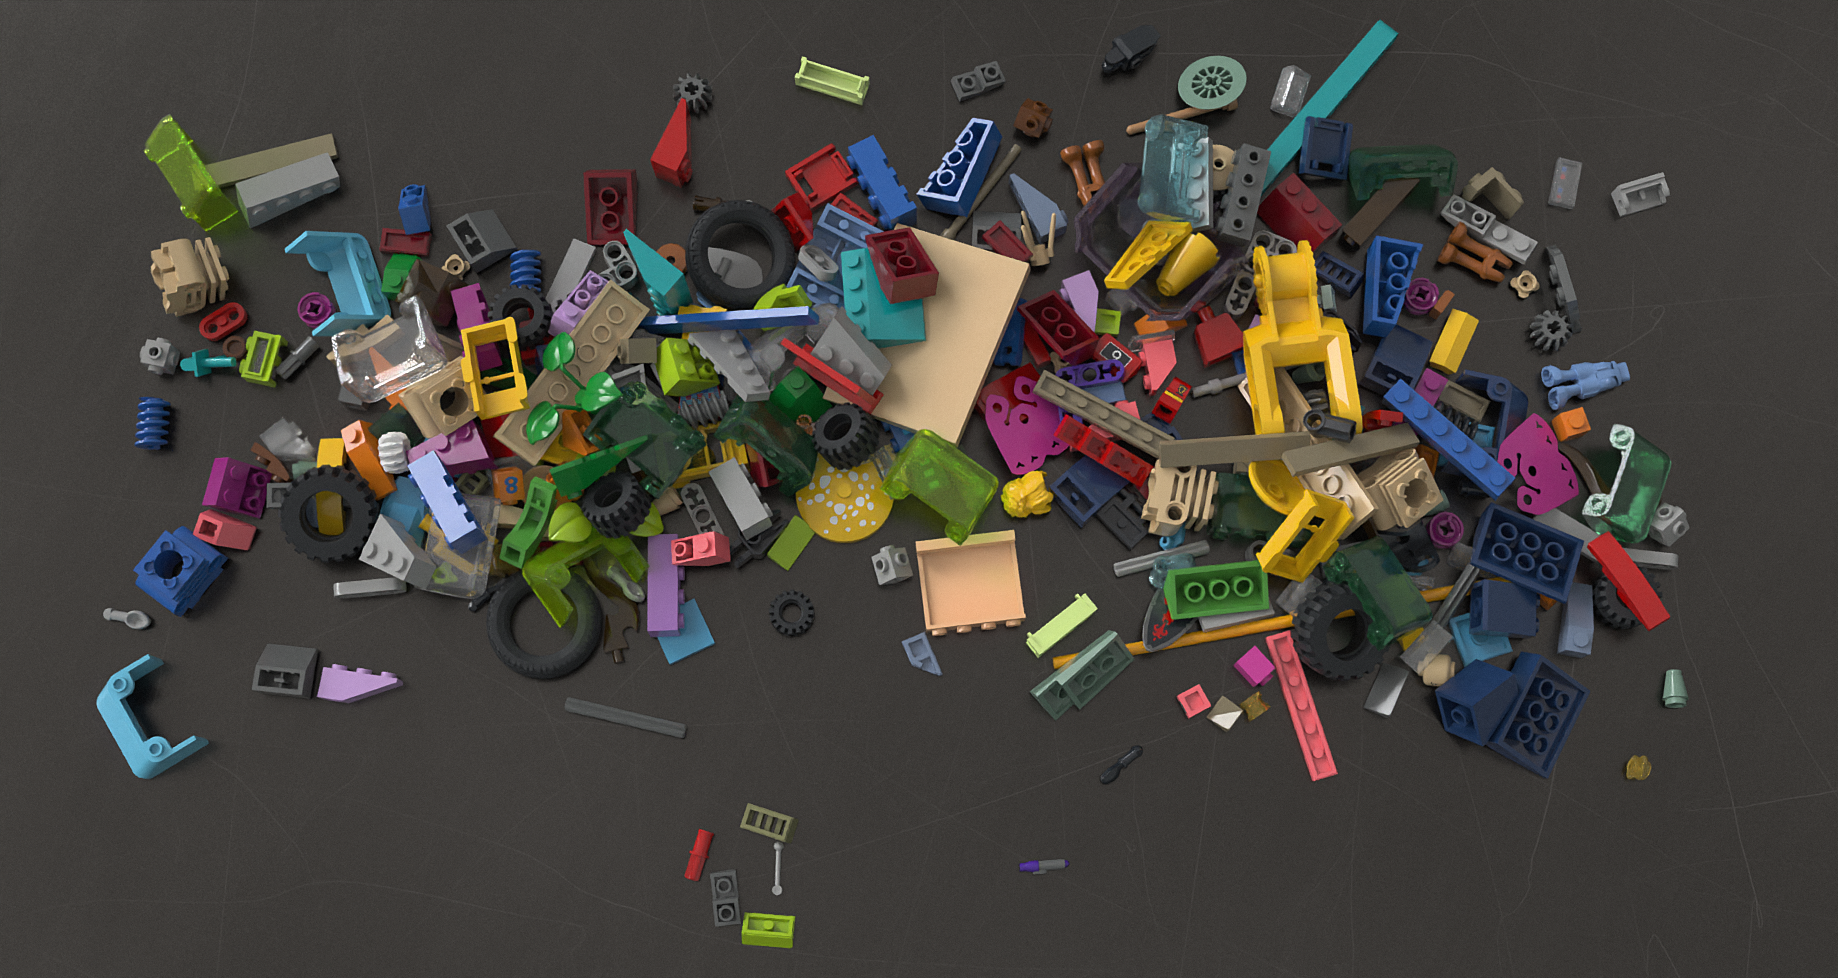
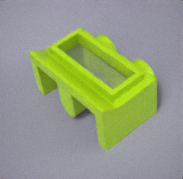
[239,331,288,387]

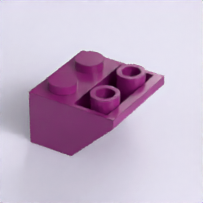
[202,457,272,519]

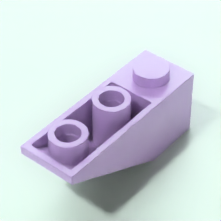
[548,270,608,337]
[1059,270,1098,333]
[317,664,403,703]

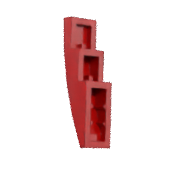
[1054,414,1154,487]
[1587,531,1670,631]

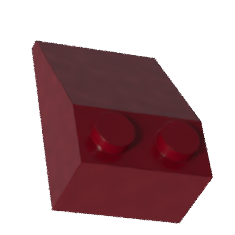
[583,169,637,245]
[865,227,939,304]

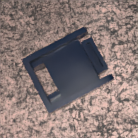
[1299,116,1353,181]

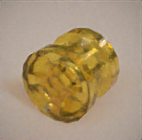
[1239,691,1271,721]

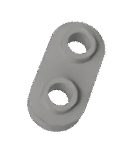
[798,245,838,282]

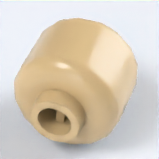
[1418,653,1455,686]

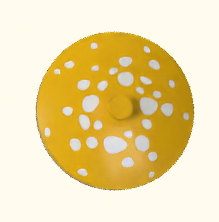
[796,453,894,543]

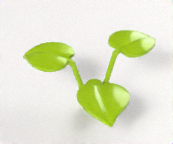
[549,453,664,543]

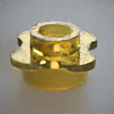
[1626,755,1651,780]

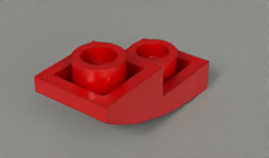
[1362,410,1403,433]

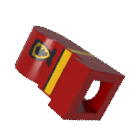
[1151,376,1192,424]

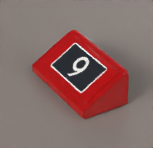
[1092,333,1143,383]

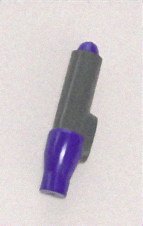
[1019,859,1070,874]

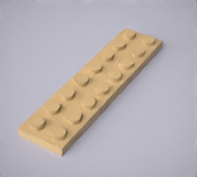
[493,280,650,466]
[1237,367,1379,540]

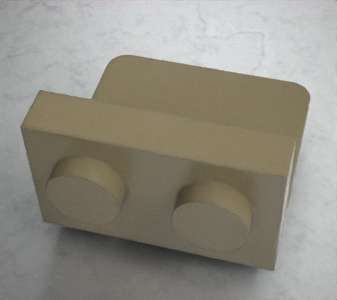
[1461,167,1524,220]

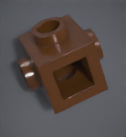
[1013,98,1053,138]

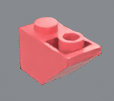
[1138,339,1177,396]
[193,509,257,550]
[671,531,730,566]

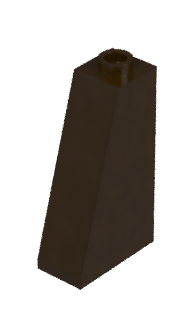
[1342,165,1420,248]

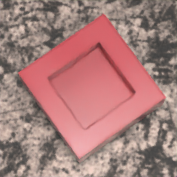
[1176,684,1211,719]

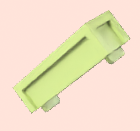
[795,56,870,105]
[1026,594,1098,658]

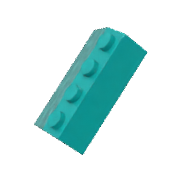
[623,229,693,316]
[841,248,926,349]

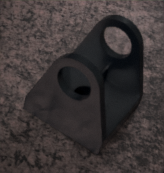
[1376,518,1440,573]

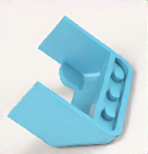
[285,231,391,336]
[96,654,209,779]

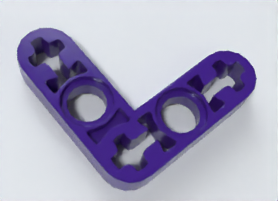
[1055,359,1126,425]

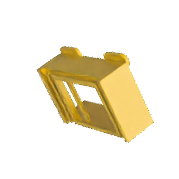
[461,317,530,420]
[652,417,750,489]
[1256,489,1355,583]

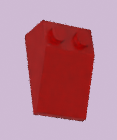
[650,98,693,188]
[974,362,1041,426]

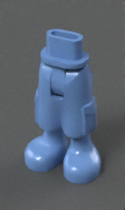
[1541,361,1630,410]

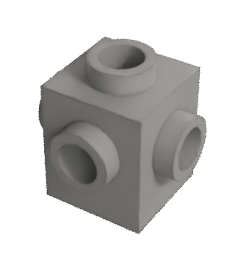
[140,338,180,375]
[1644,503,1690,547]
[871,545,913,585]

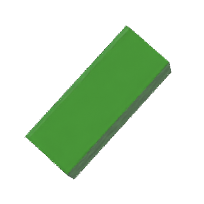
[1163,560,1269,620]

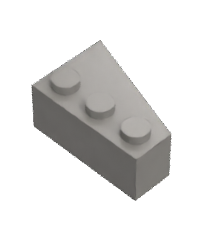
[810,306,892,395]
[709,457,773,540]
[359,514,437,590]

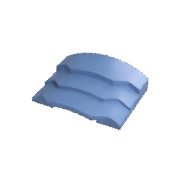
[786,203,884,314]

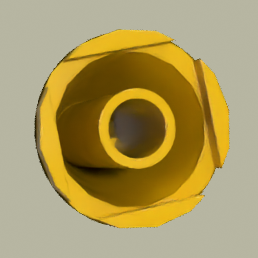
[1156,233,1220,296]

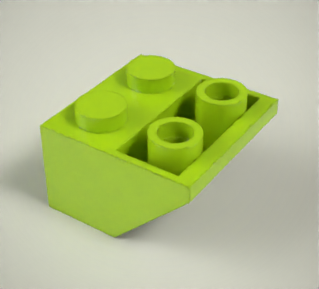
[655,338,720,397]

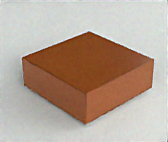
[1429,290,1455,320]

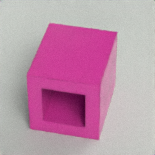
[1233,646,1275,687]

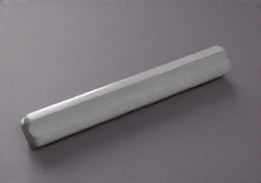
[1114,540,1210,577]

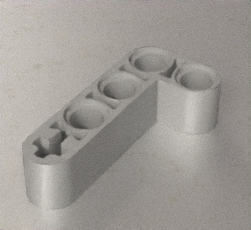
[1222,230,1297,321]
[551,241,638,314]

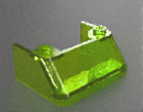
[143,114,238,231]
[522,525,650,628]

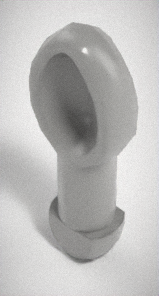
[607,566,645,602]
[103,608,151,629]

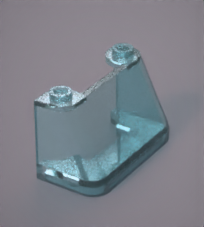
[1138,114,1208,223]

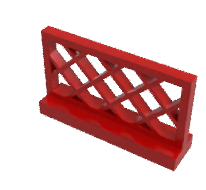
[780,338,884,415]

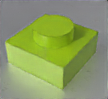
[1095,308,1121,337]

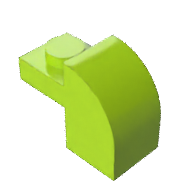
[753,284,812,331]

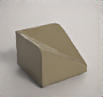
[1206,696,1243,732]

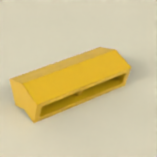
[1429,309,1479,375]

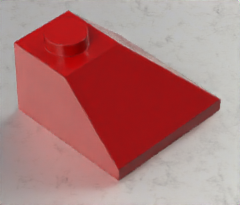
[771,192,813,252]

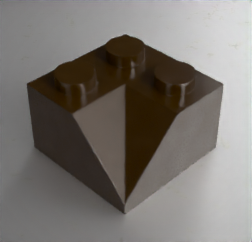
[395,259,468,327]

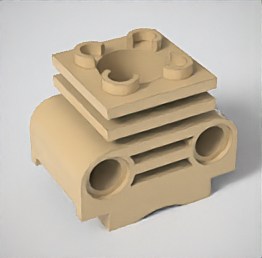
[151,237,229,317]
[398,356,486,438]
[1357,448,1443,531]
[1141,460,1219,536]

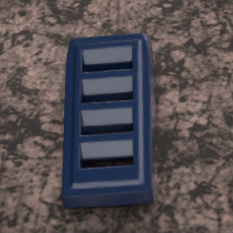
[1314,251,1364,298]

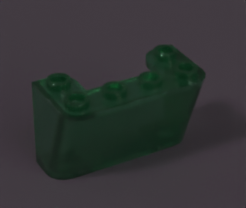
[582,381,706,499]
[1207,473,1311,548]
[1322,536,1432,651]

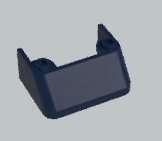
[1440,370,1528,477]

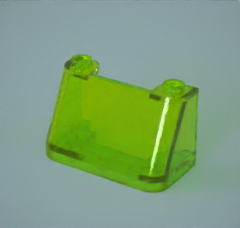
[880,429,999,546]

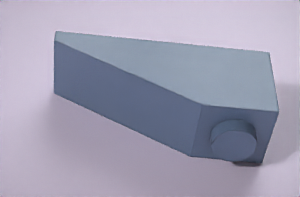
[1008,173,1068,244]
[1557,582,1594,658]

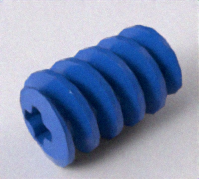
[510,250,541,293]
[135,397,171,450]

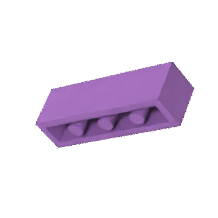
[647,534,685,637]

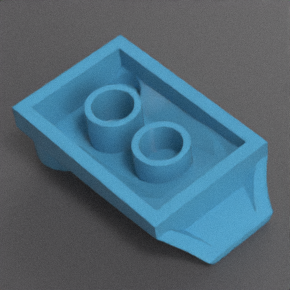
[378,476,432,548]

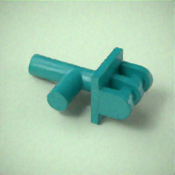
[180,349,236,377]

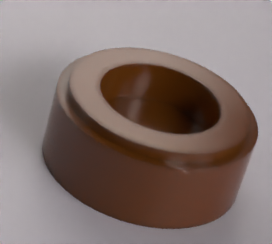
[222,336,248,361]

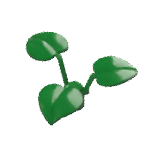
[526,332,623,445]

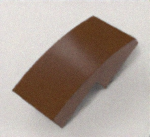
[250,442,294,483]

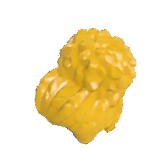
[1001,471,1053,517]

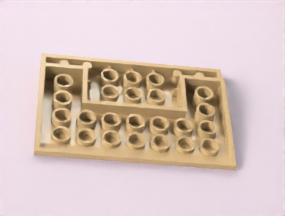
[823,223,1031,448]

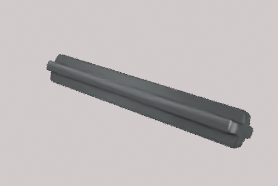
[565,697,687,738]

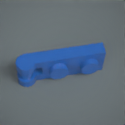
[994,298,1027,366]

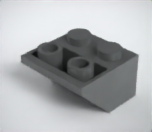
[447,209,517,273]
[972,211,1021,254]
[252,644,318,699]

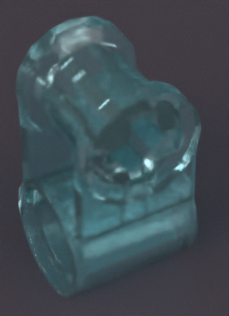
[1149,553,1197,588]

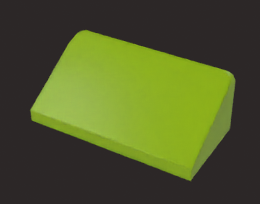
[767,515,815,571]
[741,912,795,948]

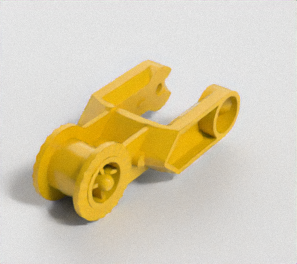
[1243,240,1362,435]

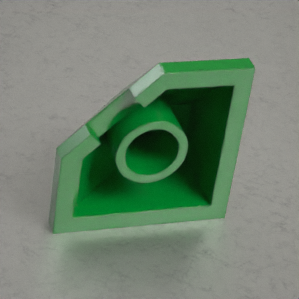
[381,253,421,301]
[769,366,832,423]

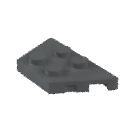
[1546,244,1582,334]

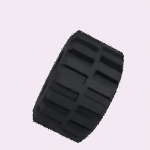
[488,284,553,351]
[812,402,880,470]
[581,471,651,539]
[1592,564,1663,629]

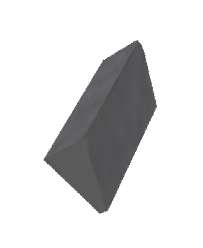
[1363,662,1409,718]

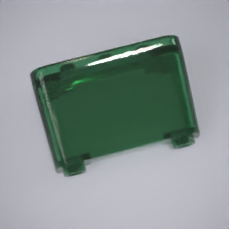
[1348,144,1458,200]
[714,394,818,497]
[1582,424,1671,543]

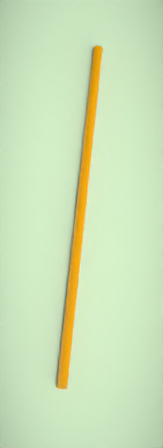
[1053,577,1513,669]

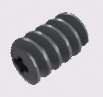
[677,390,732,433]

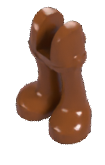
[1060,140,1110,213]
[1437,221,1513,283]

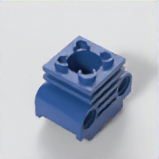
[133,526,228,617]

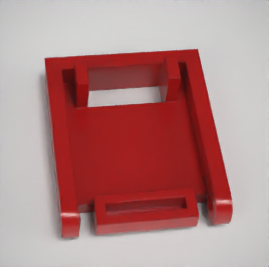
[785,144,859,212]

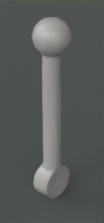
[772,841,784,895]

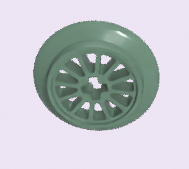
[1178,56,1247,109]

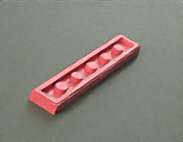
[1265,630,1338,781]

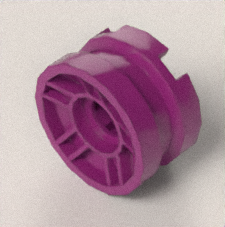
[1403,277,1439,315]
[297,292,336,329]
[1425,512,1464,549]

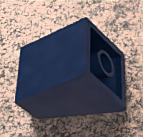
[1469,579,1540,639]
[1435,659,1519,746]

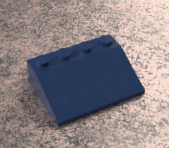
[1470,502,1584,604]
[1486,651,1591,779]

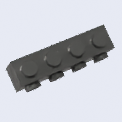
[1215,143,1271,247]

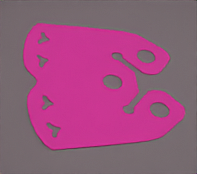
[985,376,1069,474]
[1497,413,1579,515]

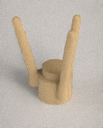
[1021,211,1056,266]

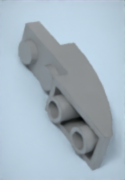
[1441,194,1538,265]

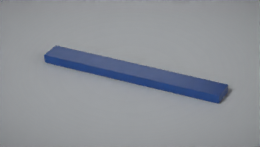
[637,306,820,335]

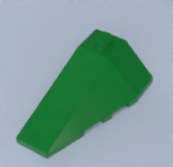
[549,435,648,500]

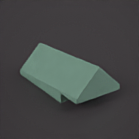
[1030,630,1134,721]

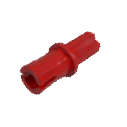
[685,829,714,881]

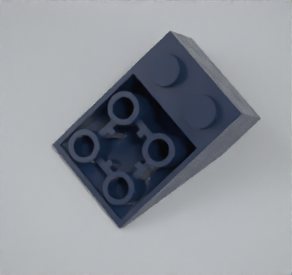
[1359,324,1433,396]
[1048,455,1131,528]

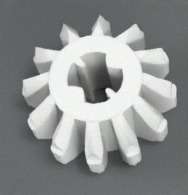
[378,431,412,474]

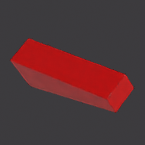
[1023,319,1051,370]

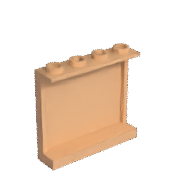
[916,530,1026,636]

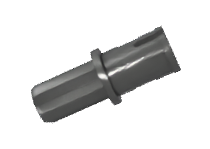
[276,336,320,379]

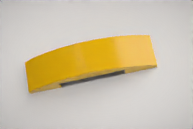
[316,438,346,535]

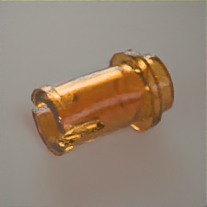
[793,414,813,440]

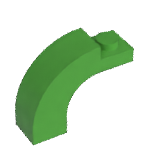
[499,476,558,569]

